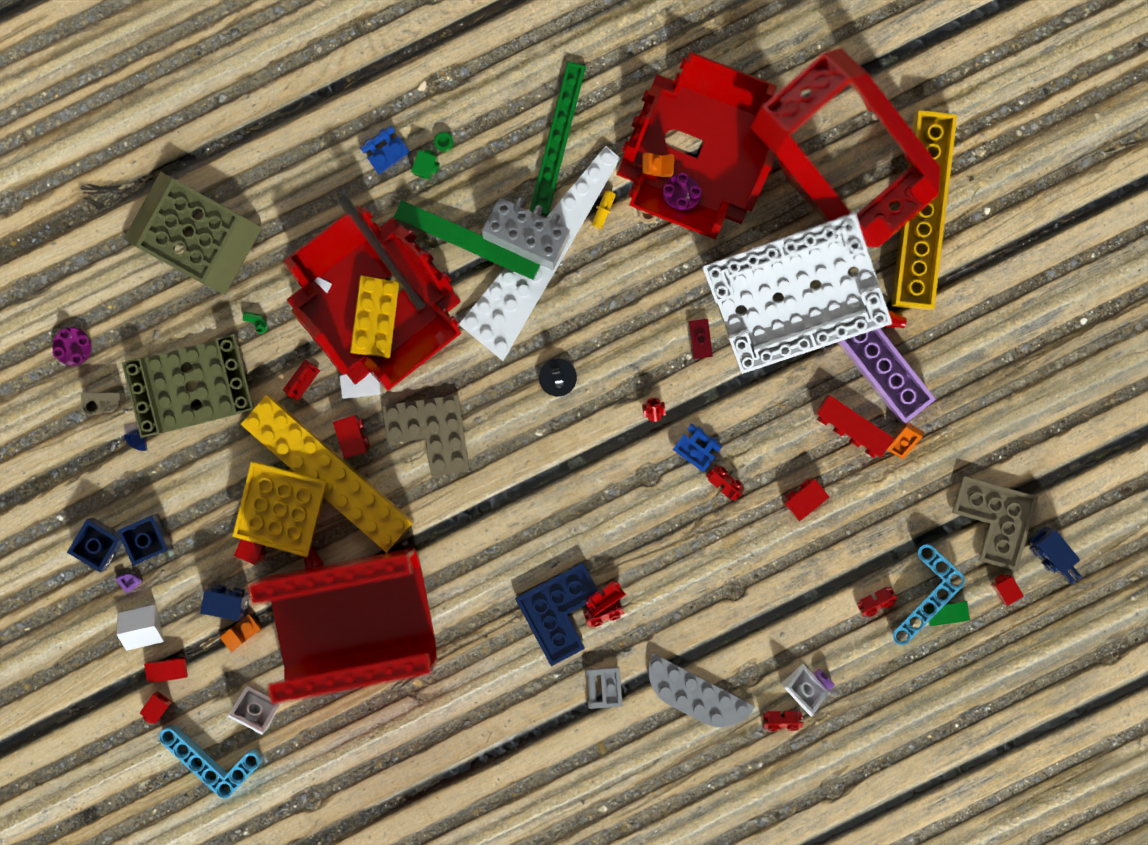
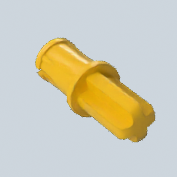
[591,190,616,229]

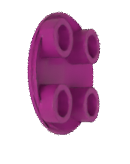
[662,173,702,210]
[52,327,92,366]

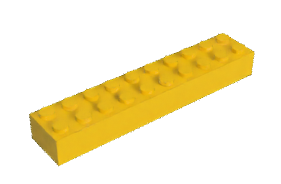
[891,110,957,310]
[241,395,414,553]

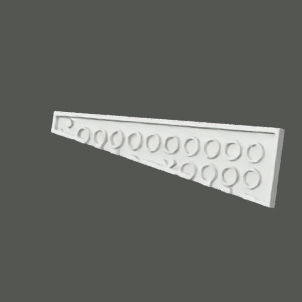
[459,146,620,361]

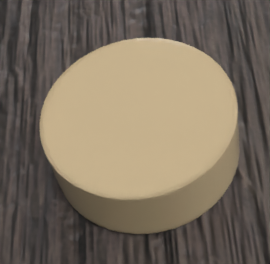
[638,210,657,224]

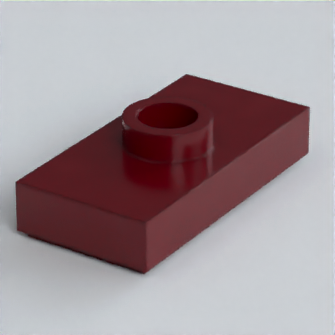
[689,319,713,359]

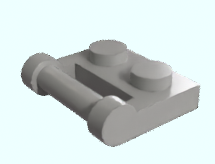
[585,667,622,709]

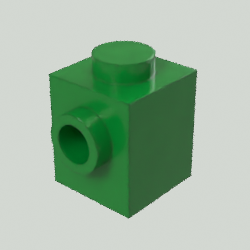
[411,149,440,181]

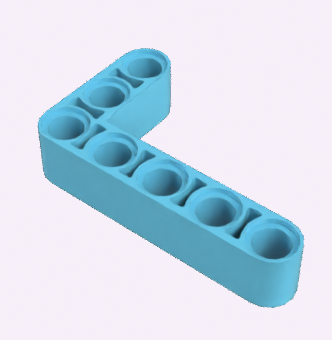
[893,544,965,645]
[159,725,263,799]

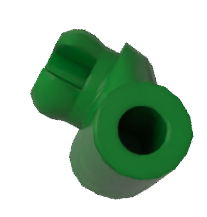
[243,311,268,334]

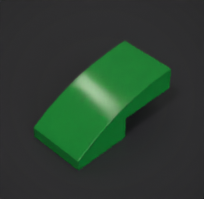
[926,601,970,626]

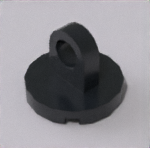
[539,358,577,397]

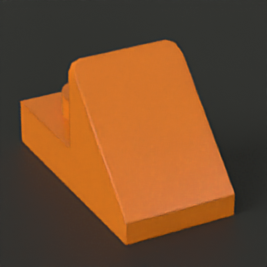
[643,153,674,178]
[887,422,924,459]
[220,613,262,652]

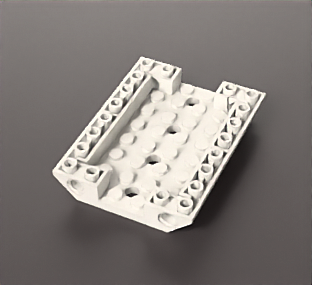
[703,213,892,374]

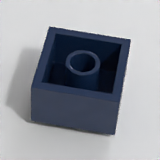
[117,514,174,566]
[67,518,123,572]
[200,584,250,621]

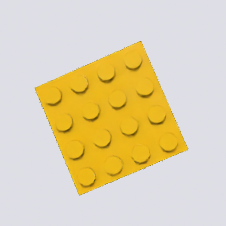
[232,461,328,557]

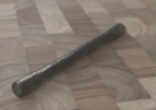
[336,193,427,311]

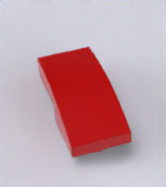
[144,658,188,682]

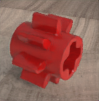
[642,398,666,422]

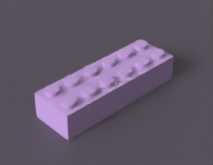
[837,328,936,424]

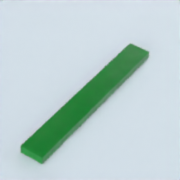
[529,61,586,216]
[393,200,541,281]

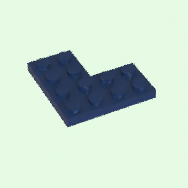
[515,562,598,666]

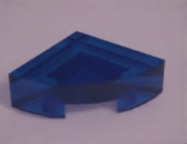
[124,432,148,451]

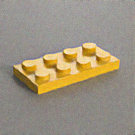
[350,276,399,359]

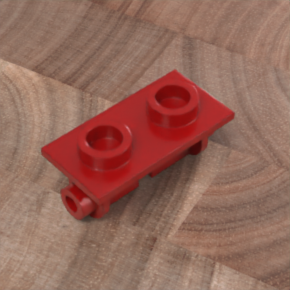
[283,359,321,401]
[706,464,745,501]
[585,580,626,616]
[856,586,897,617]
[583,600,624,627]
[763,710,804,731]

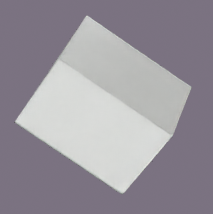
[117,604,165,651]
[781,664,829,716]
[228,686,281,734]

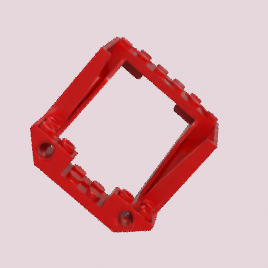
[750,48,941,248]

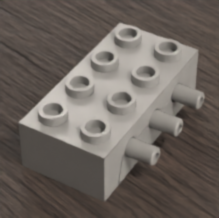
[482,197,570,270]

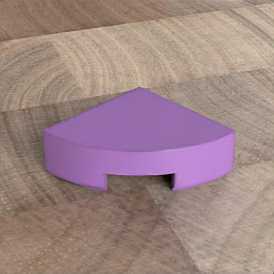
[115,574,143,593]
[814,669,835,690]

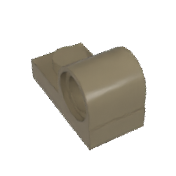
[81,393,125,415]

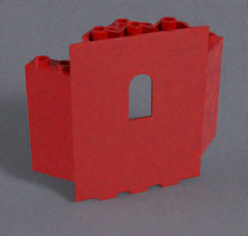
[617,51,777,240]
[283,205,461,391]

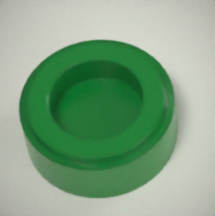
[434,132,454,152]

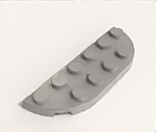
[648,653,755,727]

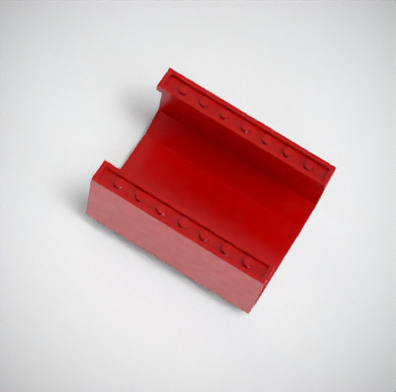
[248,548,438,705]

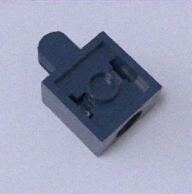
[1027,527,1082,585]

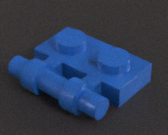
[359,125,410,175]
[672,423,722,473]

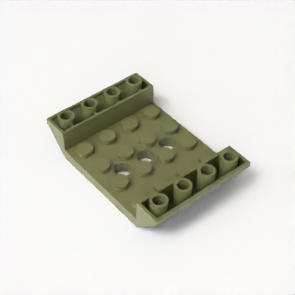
[124,171,262,295]
[122,334,254,438]

